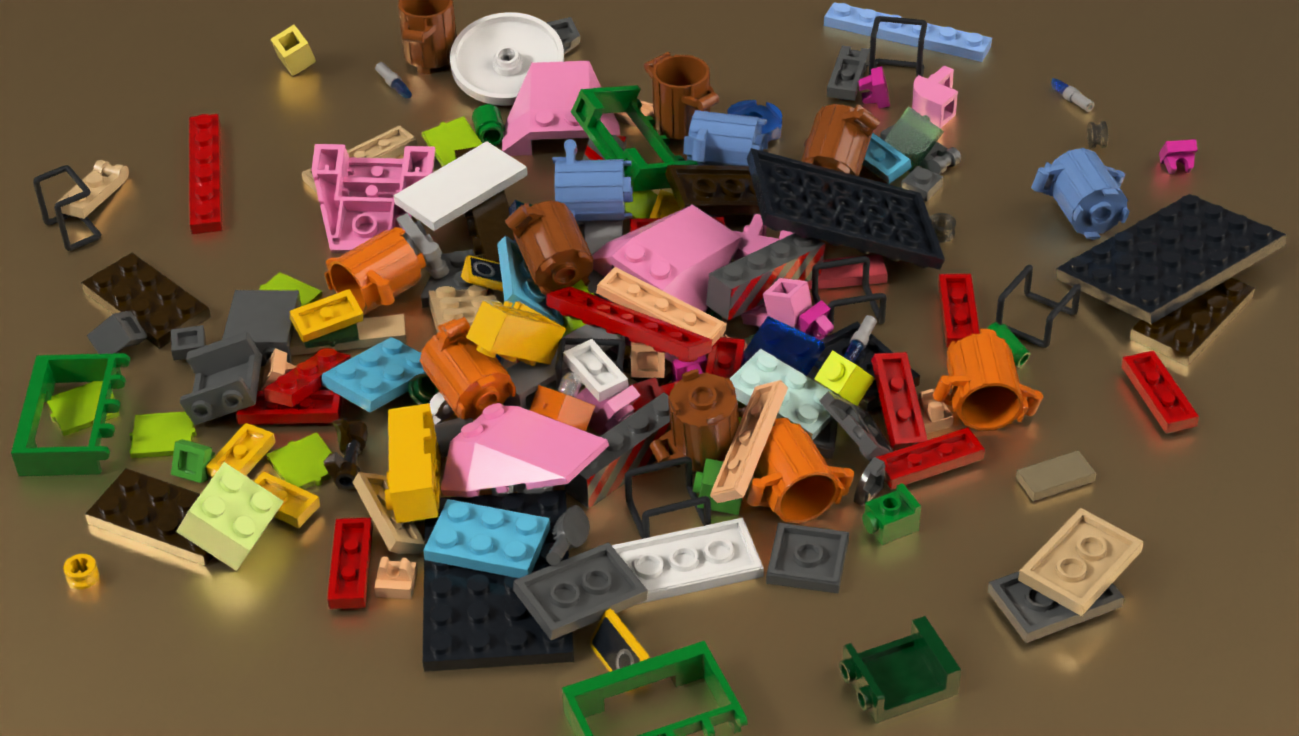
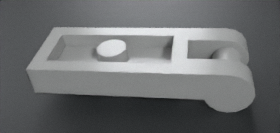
[396,213,449,279]

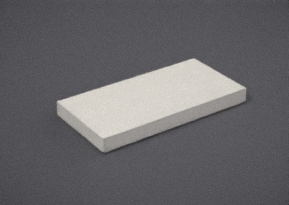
[393,142,528,231]
[612,517,764,604]

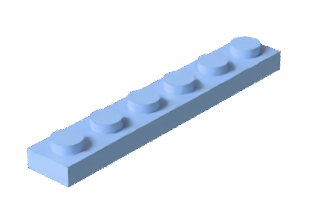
[824,2,992,62]

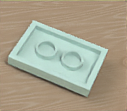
[730,349,844,441]

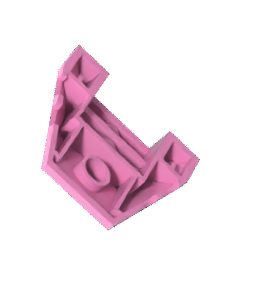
[502,61,620,156]
[311,144,436,253]
[592,205,742,313]
[441,403,609,497]

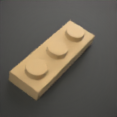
[352,472,425,555]

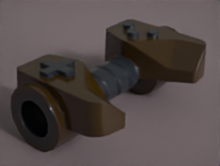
[324,419,368,490]

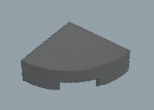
[853,457,885,507]

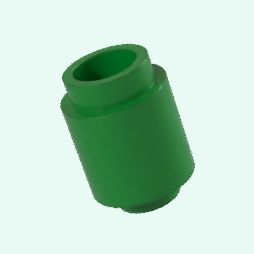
[472,104,505,146]

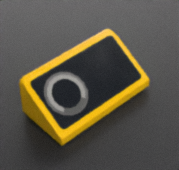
[461,255,503,291]
[590,608,650,692]

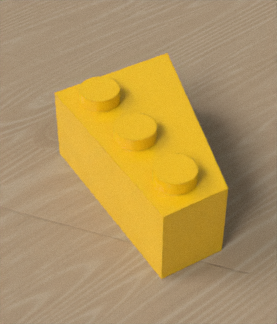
[466,300,567,366]
[385,403,442,523]

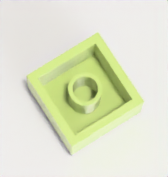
[176,462,284,571]

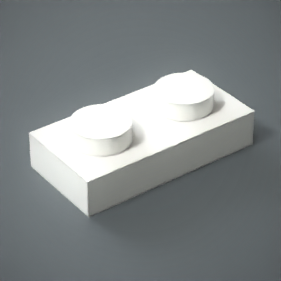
[563,339,628,402]

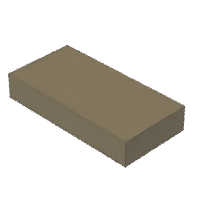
[1016,450,1096,502]

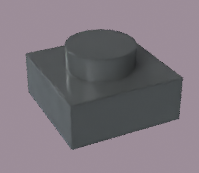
[901,166,943,201]
[171,325,206,360]

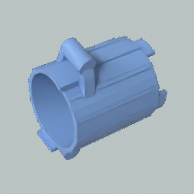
[683,110,769,166]
[552,139,633,222]
[1031,148,1130,240]

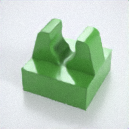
[171,439,215,483]

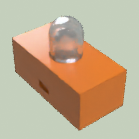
[529,372,596,431]

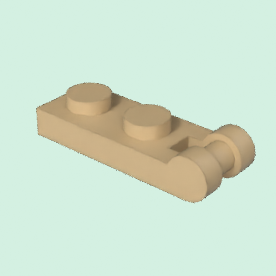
[56,160,129,219]

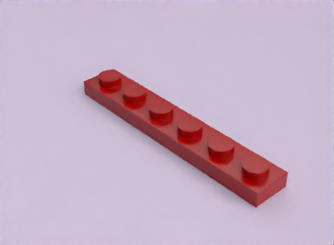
[189,114,222,234]
[546,286,712,362]

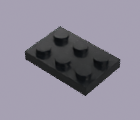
[805,322,920,412]

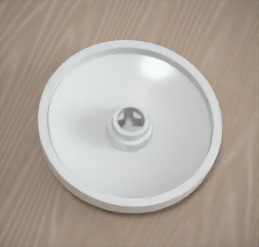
[450,12,564,106]

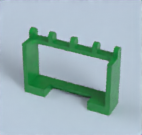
[571,85,698,192]
[11,353,130,476]
[562,641,748,736]

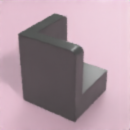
[87,310,148,354]

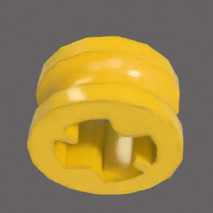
[63,554,99,590]

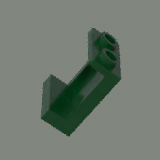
[839,616,961,723]

